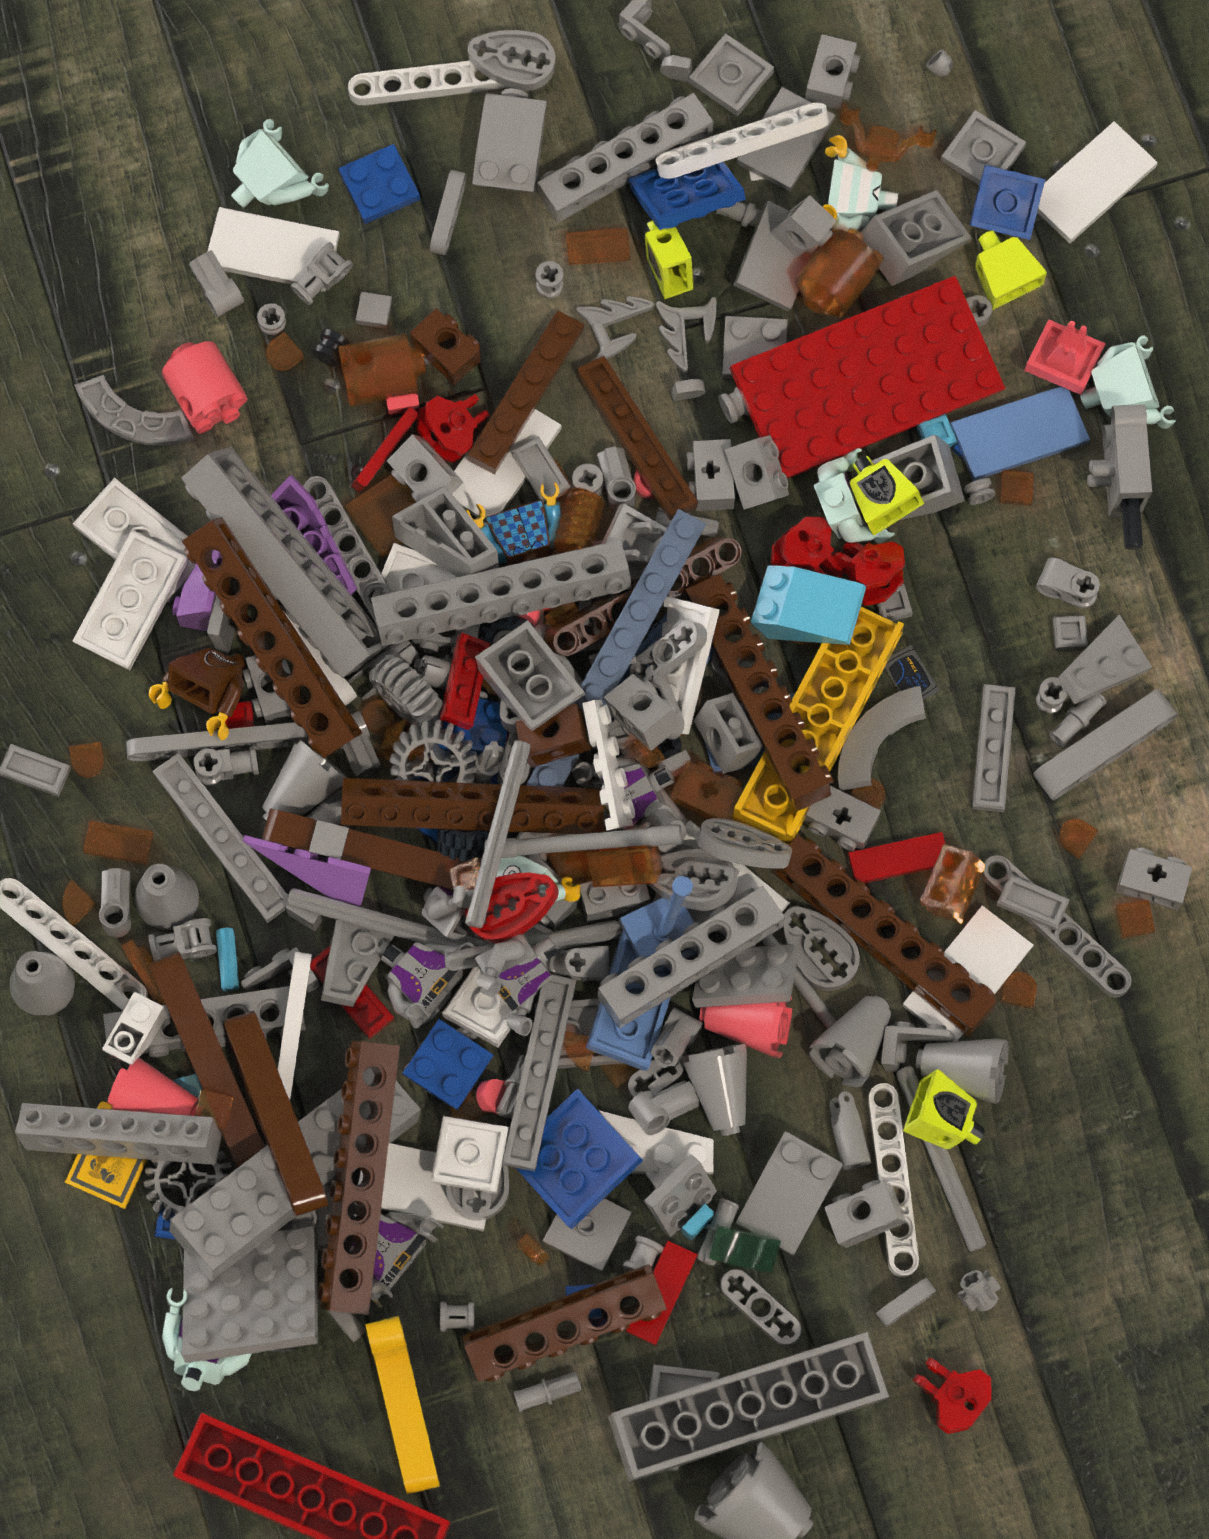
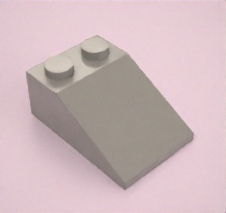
[472,93,547,194]
[857,190,972,286]
[852,435,965,521]
[475,621,585,731]
[735,1131,843,1256]

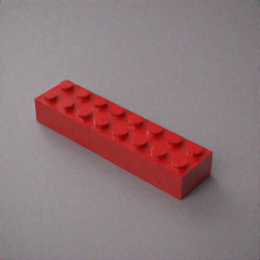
[173,1413,451,1539]

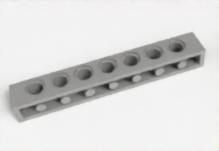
[371,540,632,646]

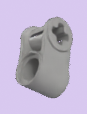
[1036,558,1100,609]
[547,946,610,982]

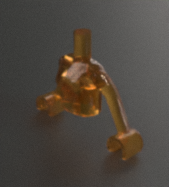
[840,103,937,172]

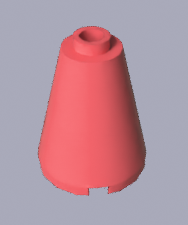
[700,996,792,1058]
[107,1057,202,1116]

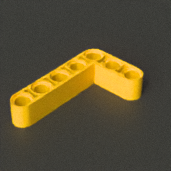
[366,1316,440,1495]

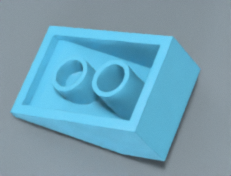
[751,565,866,645]

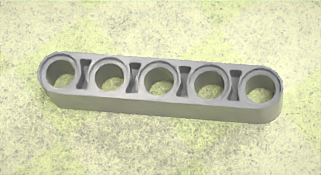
[1033,689,1178,800]

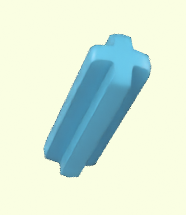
[216,928,239,992]

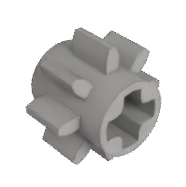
[957,1270,1001,1312]

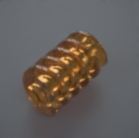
[553,488,605,554]

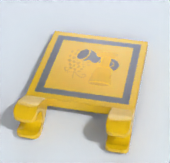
[65,1101,148,1209]

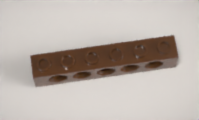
[462,1264,667,1382]

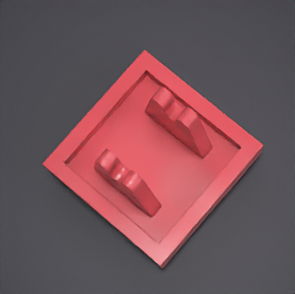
[1024,319,1106,395]

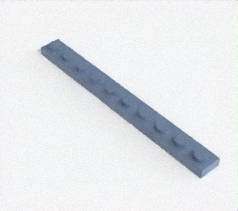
[526,509,706,787]

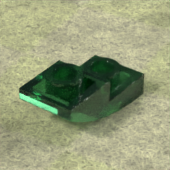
[708,1225,781,1273]

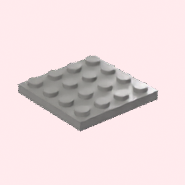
[182,1226,318,1363]

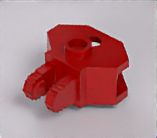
[417,394,490,463]
[771,517,844,578]
[833,541,905,606]
[912,1357,992,1435]

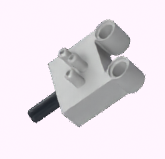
[1087,404,1152,550]

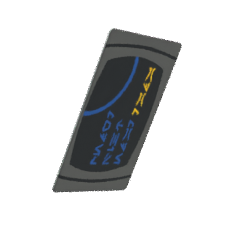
[885,645,939,700]

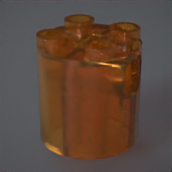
[795,228,884,317]
[338,334,426,407]

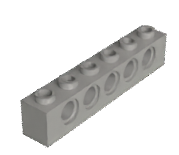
[537,93,713,224]
[598,886,785,1029]
[103,986,306,1062]
[15,1103,222,1165]

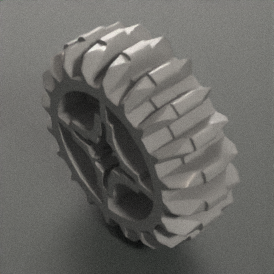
[369,654,443,730]
[390,720,477,783]
[144,1151,232,1221]

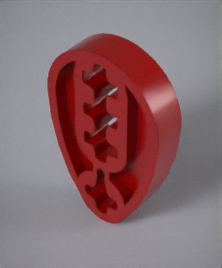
[465,872,559,944]

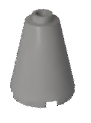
[262,738,347,820]
[134,864,199,930]
[10,951,75,1016]
[809,996,891,1088]
[916,1038,1009,1104]
[682,1043,747,1136]

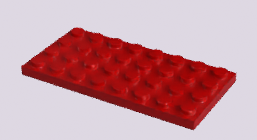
[729,276,1006,479]

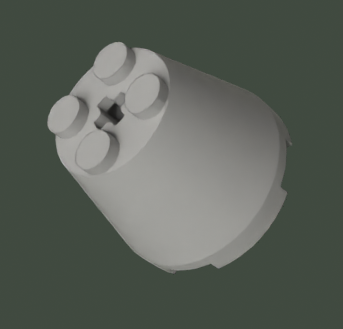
[694,1441,814,1539]

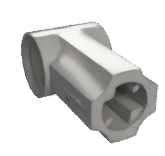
[188,250,244,318]
[597,446,636,513]
[340,711,381,779]
[99,868,131,938]
[650,1007,704,1068]
[628,1080,699,1135]

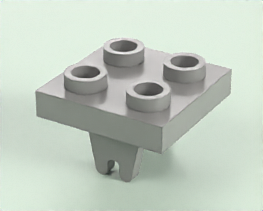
[602,504,667,582]
[644,1154,717,1237]

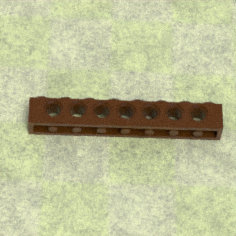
[182,517,363,758]
[685,574,833,812]
[341,778,604,834]
[771,835,997,1038]
[318,1041,400,1315]

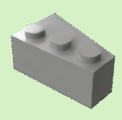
[392,486,499,577]

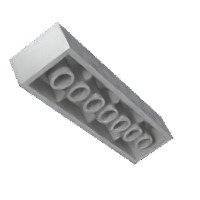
[181,446,389,678]
[170,1068,421,1282]
[608,1332,889,1482]

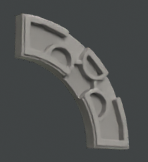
[74,375,194,446]
[838,686,926,791]

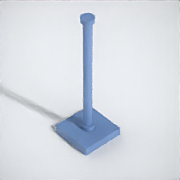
[619,876,698,974]

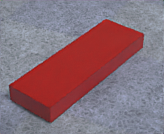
[350,407,418,492]
[440,632,491,730]
[848,832,950,884]
[310,945,394,1040]
[626,1241,698,1346]

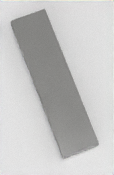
[972,684,1016,812]

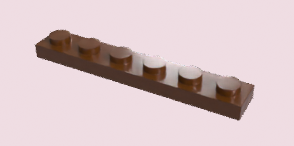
[467,310,585,475]
[577,356,698,521]

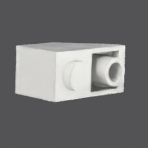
[102,992,167,1066]

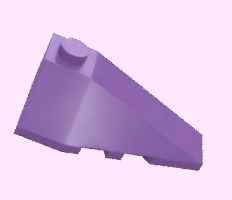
[271,475,358,595]
[173,550,222,631]
[243,835,371,907]

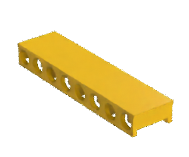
[732,607,904,845]

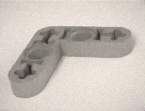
[630,621,707,739]

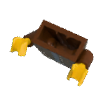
[149,648,246,741]

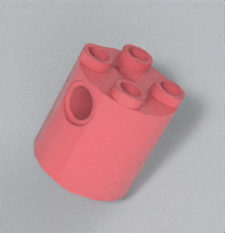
[162,341,248,434]

